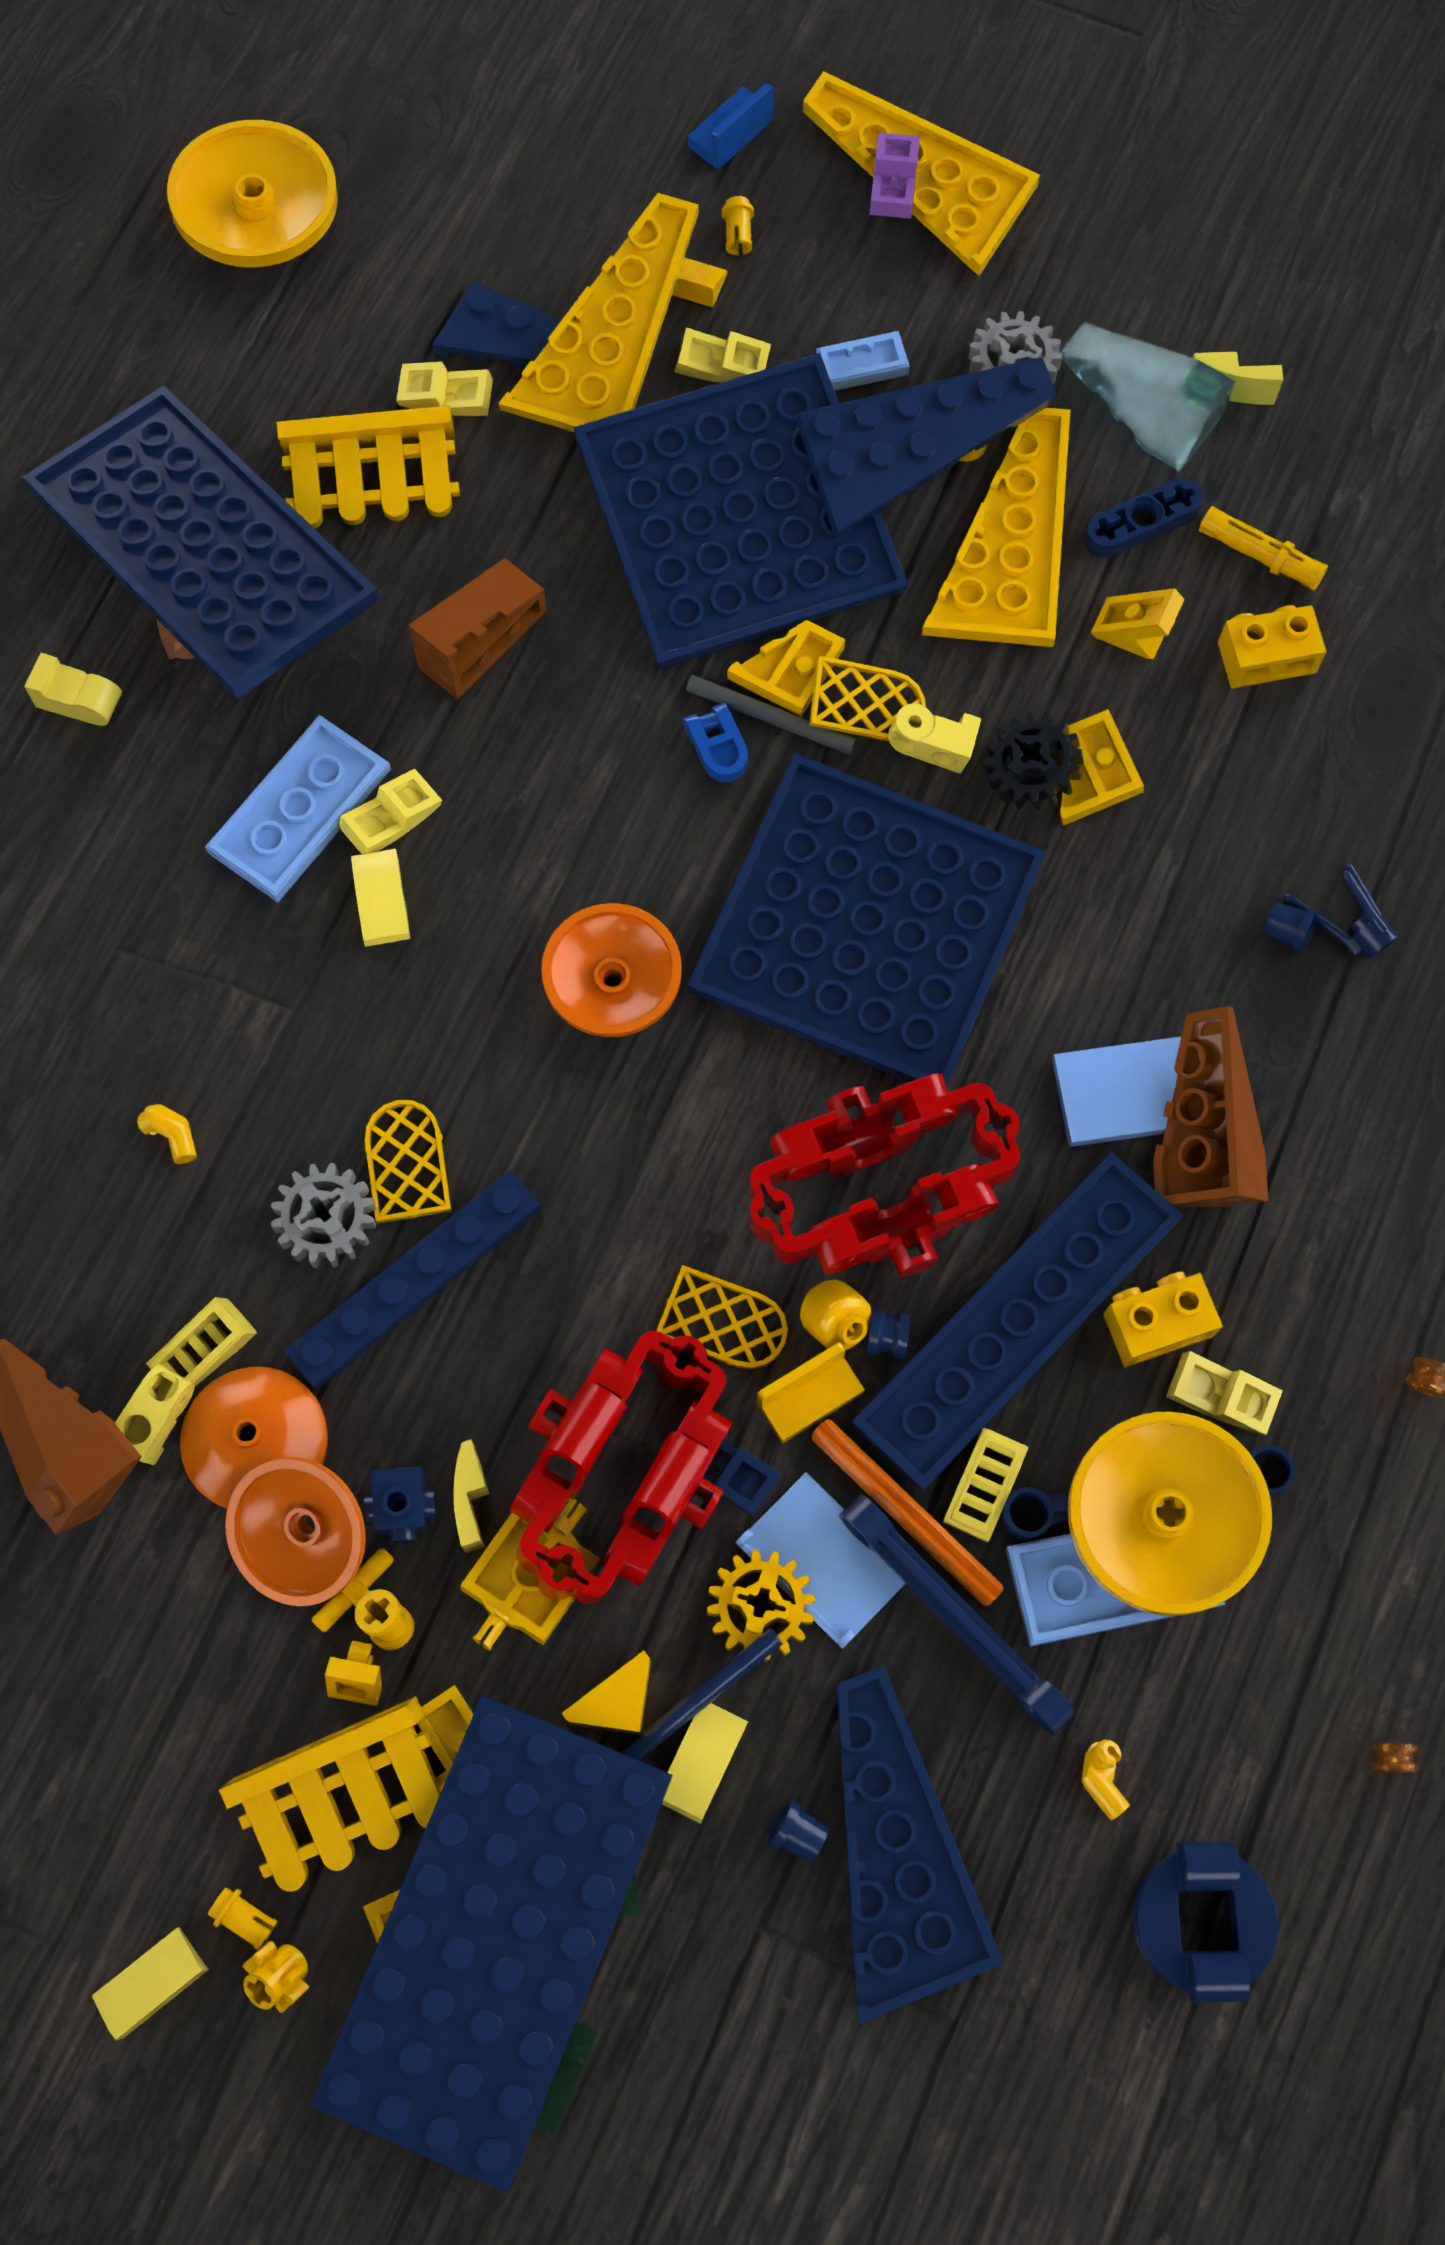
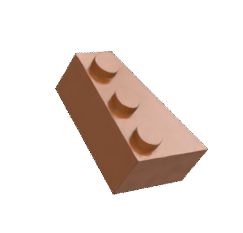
[408,558,547,700]

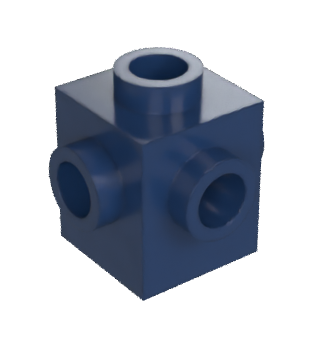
[364,1466,438,1544]

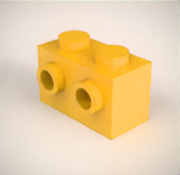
[1218,605,1327,689]
[1103,1272,1223,1368]

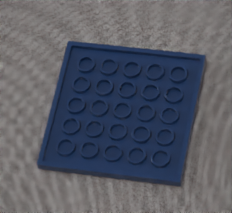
[574,353,908,670]
[687,753,1047,1087]

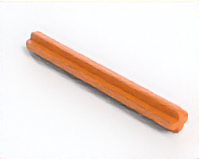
[812,1419,1004,1606]

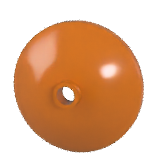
[541,903,682,1037]
[180,1367,328,1509]
[225,1457,366,1606]

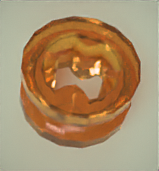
[1405,1357,1445,1398]
[1372,1743,1420,1773]

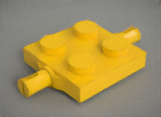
[460,1498,600,1651]

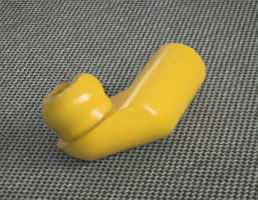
[137,1104,197,1164]
[1081,1739,1130,1821]

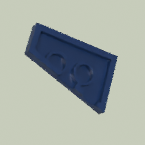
[432,281,561,368]

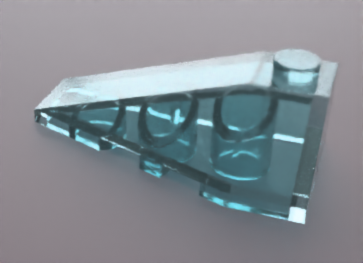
[1061,322,1235,472]

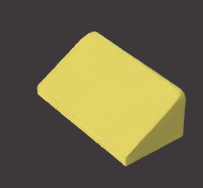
[92,1927,209,2041]

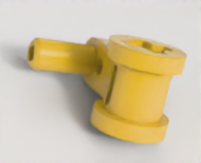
[312,1548,414,1650]

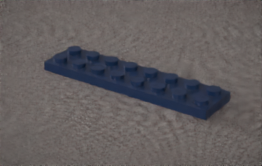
[851,1152,1183,1493]

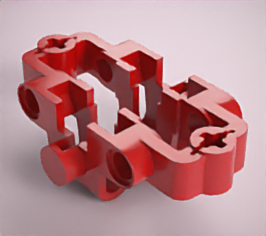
[749,1073,1020,1277]
[509,1331,733,1604]

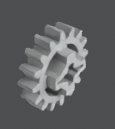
[968,311,1062,384]
[271,1163,377,1268]

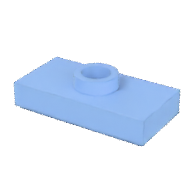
[816,331,910,391]

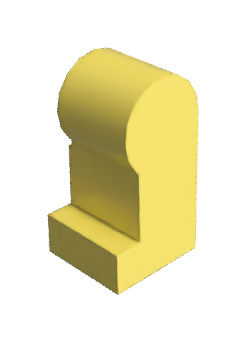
[24,653,122,726]
[888,703,981,774]
[115,1364,194,1465]

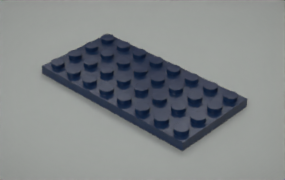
[22,385,380,700]
[310,1695,673,2193]

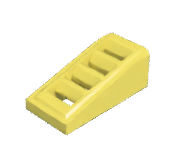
[146,1297,257,1387]
[942,1428,1028,1543]

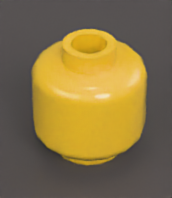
[800,1279,872,1350]

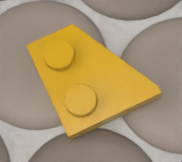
[727,620,845,717]
[1060,709,1144,826]

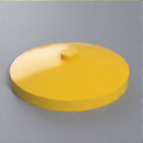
[167,120,338,267]
[1068,1412,1272,1616]

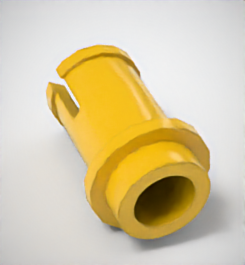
[721,196,754,256]
[207,1887,278,1951]

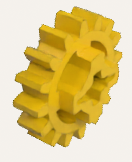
[707,1549,816,1662]

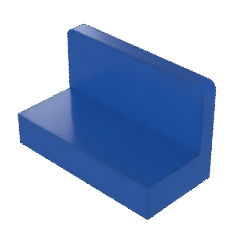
[688,83,774,170]

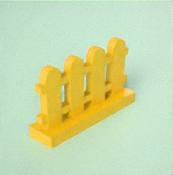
[276,405,460,529]
[219,1696,445,1892]

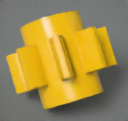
[243,1941,309,2013]

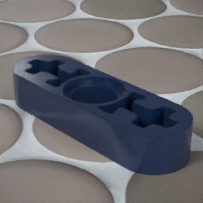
[1084,479,1203,557]

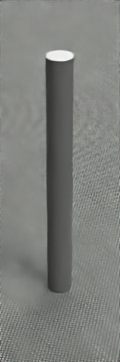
[686,675,857,755]

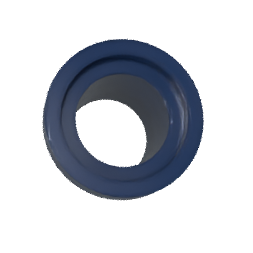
[1264,902,1319,954]
[766,1799,829,1862]

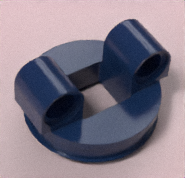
[1133,1841,1279,2003]

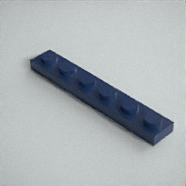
[284,1170,541,1391]

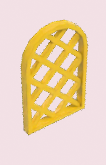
[809,655,926,741]
[365,1100,452,1224]
[657,1265,788,1370]

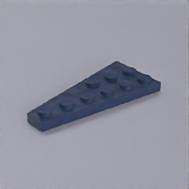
[796,357,1056,539]
[836,1665,1004,2025]

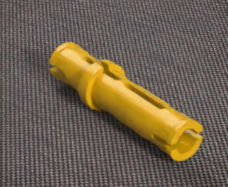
[1199,505,1328,591]

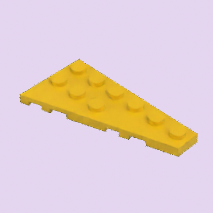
[803,71,1040,276]
[499,193,699,432]
[922,408,1070,647]

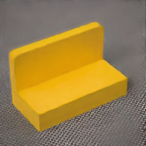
[756,1342,865,1444]

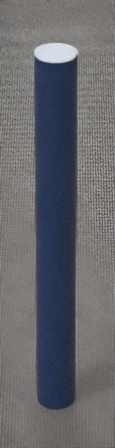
[619,1628,783,1761]

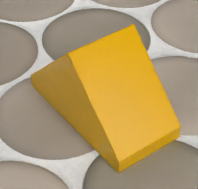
[562,1650,651,1735]

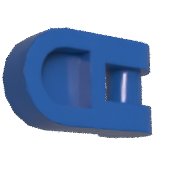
[682,703,748,783]

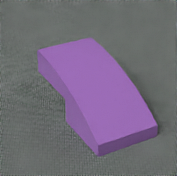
[869,132,920,219]

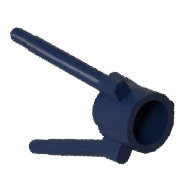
[1284,863,1399,959]

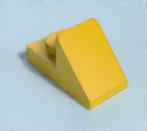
[1091,588,1184,659]

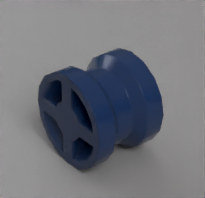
[866,1307,910,1360]

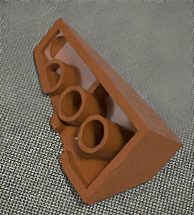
[1153,1006,1268,1207]
[0,1339,142,1535]

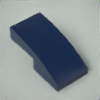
[703,1439,781,1516]

